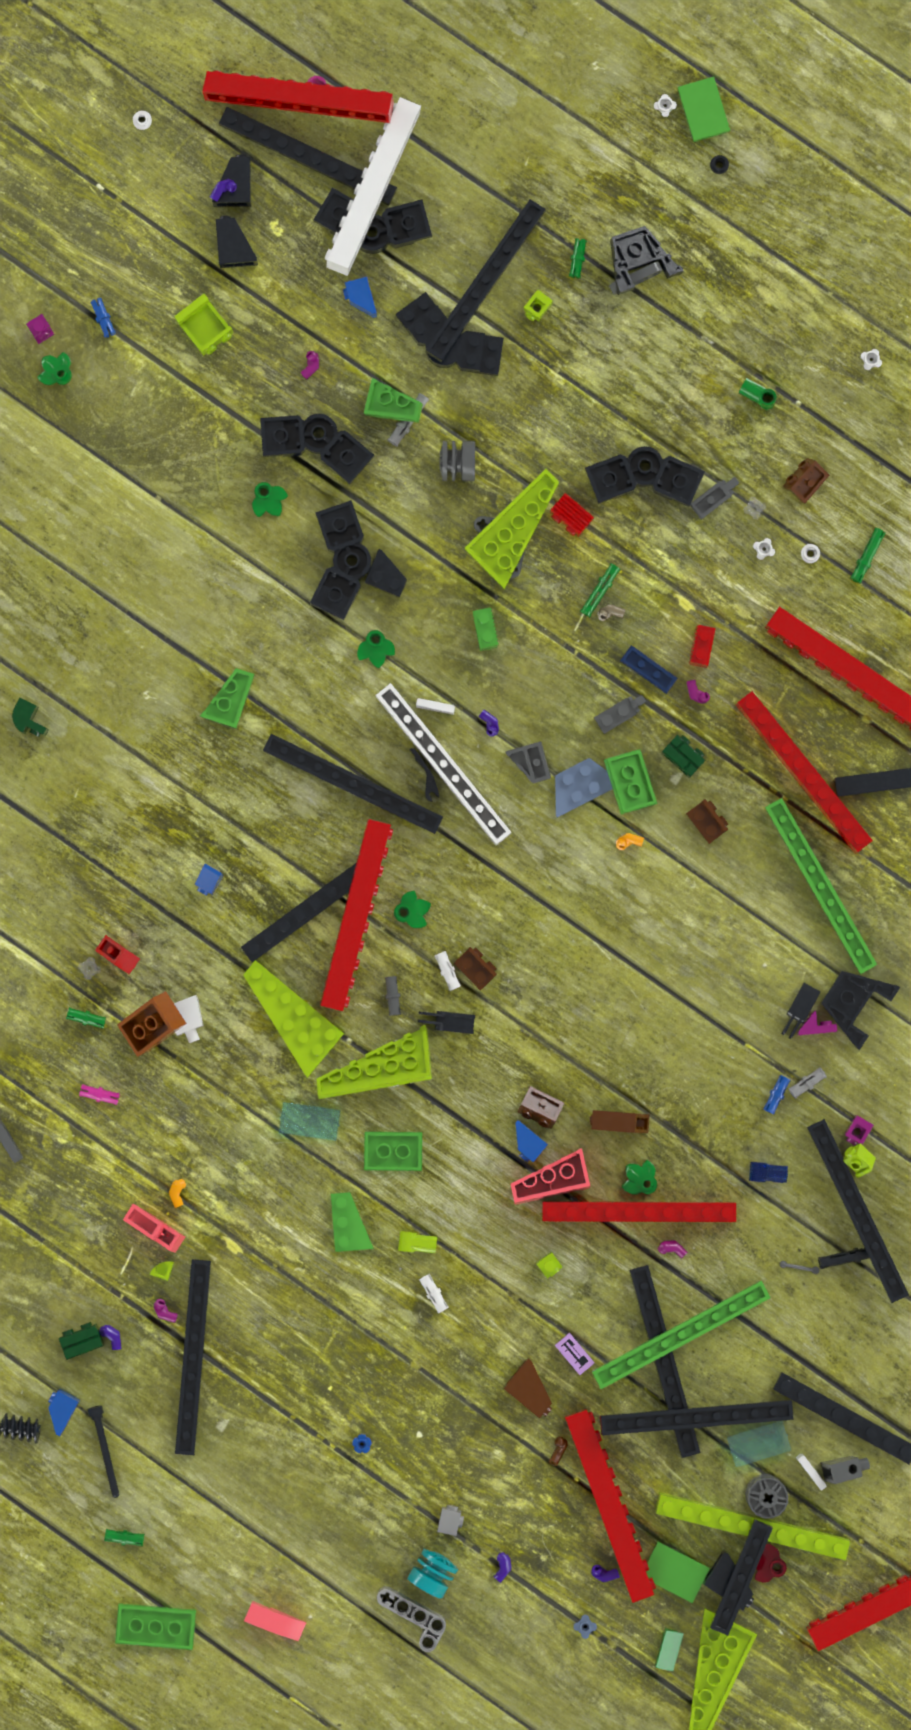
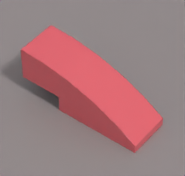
[123,1204,186,1253]
[244,1601,306,1641]

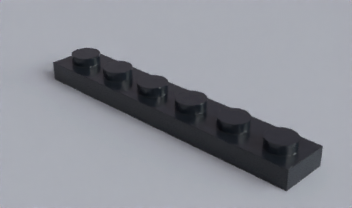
[710,1519,773,1636]

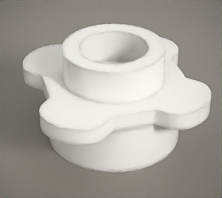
[654,94,677,117]
[861,349,882,370]
[753,538,775,560]

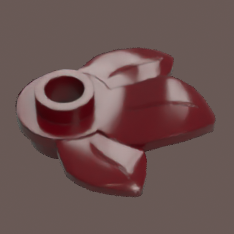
[755,1543,787,1583]

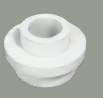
[133,111,152,130]
[801,544,820,563]

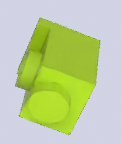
[524,290,553,322]
[843,1143,876,1178]
[536,1252,563,1279]

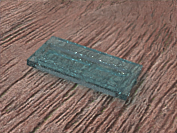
[279,1102,341,1141]
[727,1421,791,1467]

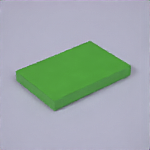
[677,77,730,142]
[604,749,658,815]
[364,1132,422,1171]
[646,1541,710,1603]

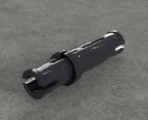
[818,1248,869,1269]

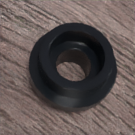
[710,155,729,174]

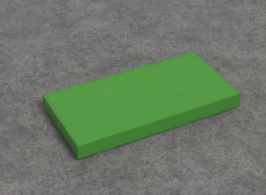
[115,1603,196,1650]

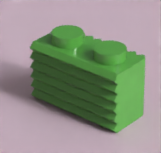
[473,608,499,651]

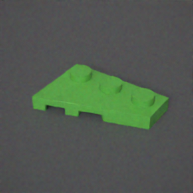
[364,378,423,423]
[200,668,255,729]
[331,1192,374,1252]

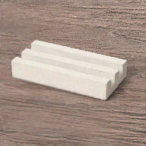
[416,698,455,715]
[796,1454,827,1491]

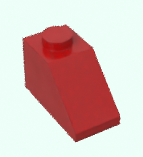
[95,935,140,974]

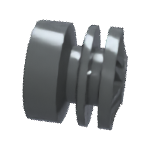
[440,441,475,481]
[745,1474,788,1518]

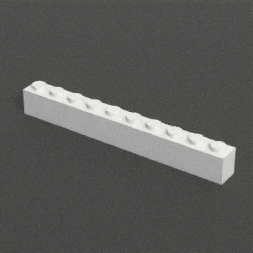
[325,97,421,276]
[376,683,511,846]

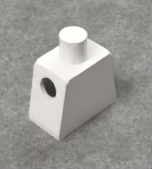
[174,995,203,1043]

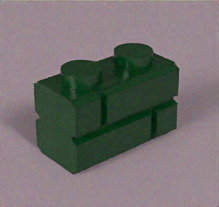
[661,735,706,778]
[59,1322,104,1360]

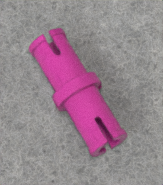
[79,1084,120,1105]

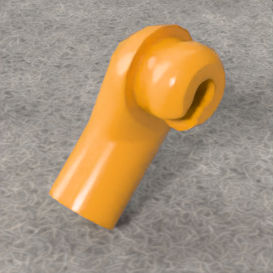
[616,833,644,850]
[169,1179,186,1208]

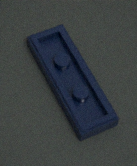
[620,645,678,694]

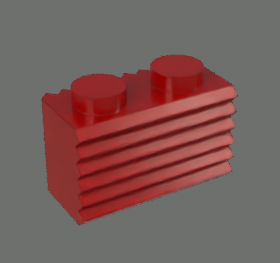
[550,493,594,537]
[689,625,716,668]

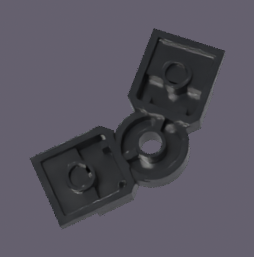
[313,187,432,254]
[396,292,504,376]
[260,414,375,485]
[585,446,705,507]
[310,500,371,620]

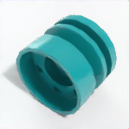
[407,1549,459,1599]

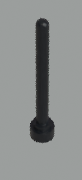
[87,1405,120,1498]

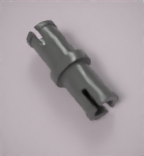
[385,976,401,1016]

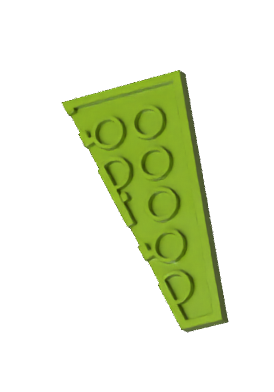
[464,469,559,590]
[243,960,344,1078]
[316,1025,432,1099]
[689,1608,757,1730]

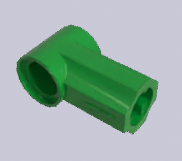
[739,378,777,410]

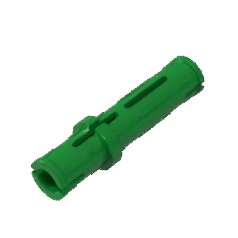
[850,528,886,584]
[580,563,621,618]

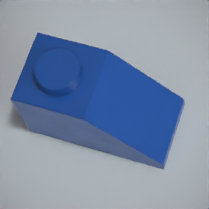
[342,277,377,318]
[195,864,224,896]
[515,1120,548,1163]
[48,1389,80,1436]

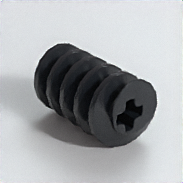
[0,1413,41,1444]

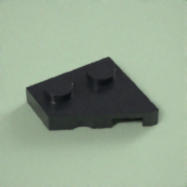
[365,549,407,598]

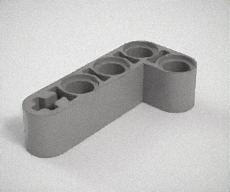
[377,1586,446,1652]

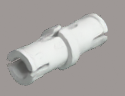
[435,951,461,991]
[419,1274,449,1313]

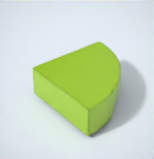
[150,1261,174,1281]

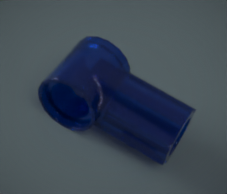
[749,1162,788,1183]

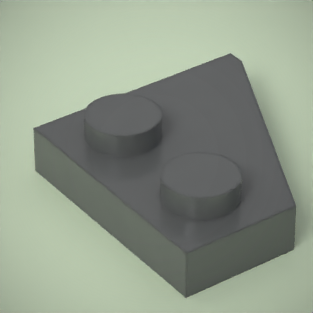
[505,741,552,784]

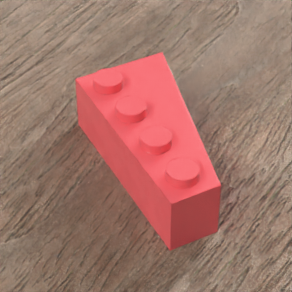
[510,1148,590,1205]

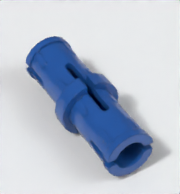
[90,298,116,338]
[763,1075,791,1115]

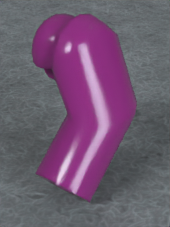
[658,1240,687,1259]
[154,1299,178,1323]

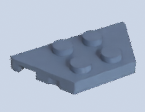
[555,758,613,818]

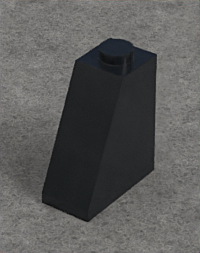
[212,154,251,207]
[216,215,258,268]
[703,1549,754,1610]

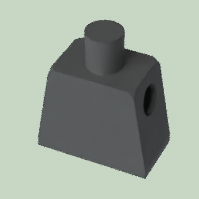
[820,1456,870,1484]

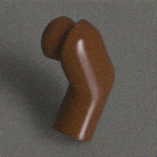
[549,1437,568,1466]

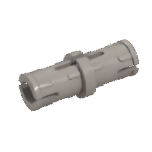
[788,1067,827,1099]

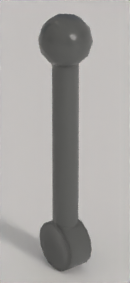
[780,1261,819,1274]

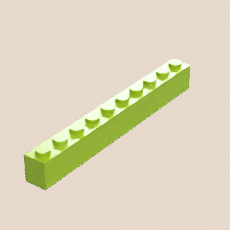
[655,1492,850,1560]

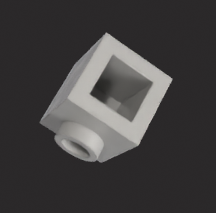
[437,1505,464,1536]

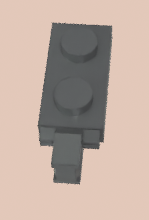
[690,477,739,520]
[594,695,646,734]

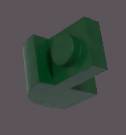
[12,697,49,737]

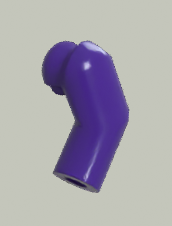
[210,179,237,202]
[479,710,499,737]
[99,1325,122,1350]
[493,1552,512,1583]
[591,1564,620,1582]

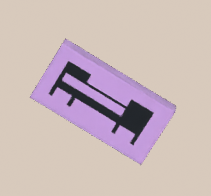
[555,1333,595,1375]

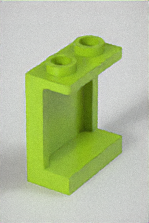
[174,294,233,356]

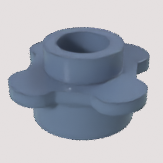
[574,1615,597,1639]

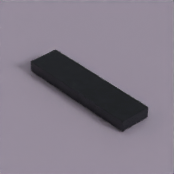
[834,768,911,797]

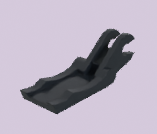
[409,748,439,802]
[781,982,820,1039]
[418,1011,476,1034]

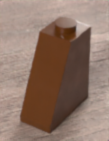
[590,1110,650,1134]
[504,1357,552,1418]

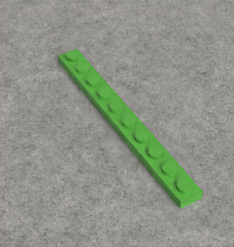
[765,798,877,974]
[591,1281,770,1389]

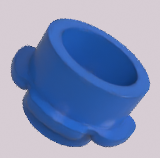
[352,1434,372,1453]

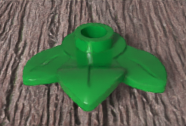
[37,352,72,385]
[252,482,288,517]
[357,630,395,668]
[394,891,431,928]
[622,1160,658,1195]

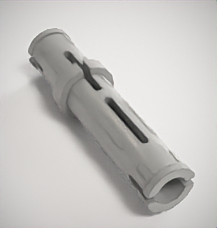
[387,393,429,447]

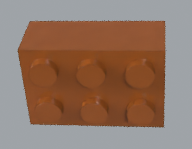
[117,991,187,1057]

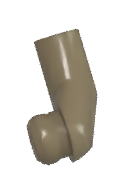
[597,604,626,621]

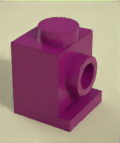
[26,314,55,344]
[844,1115,874,1146]

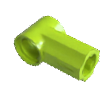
[398,1231,437,1253]

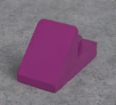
[797,1011,837,1036]

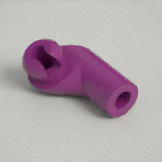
[300,351,319,380]
[686,680,710,704]

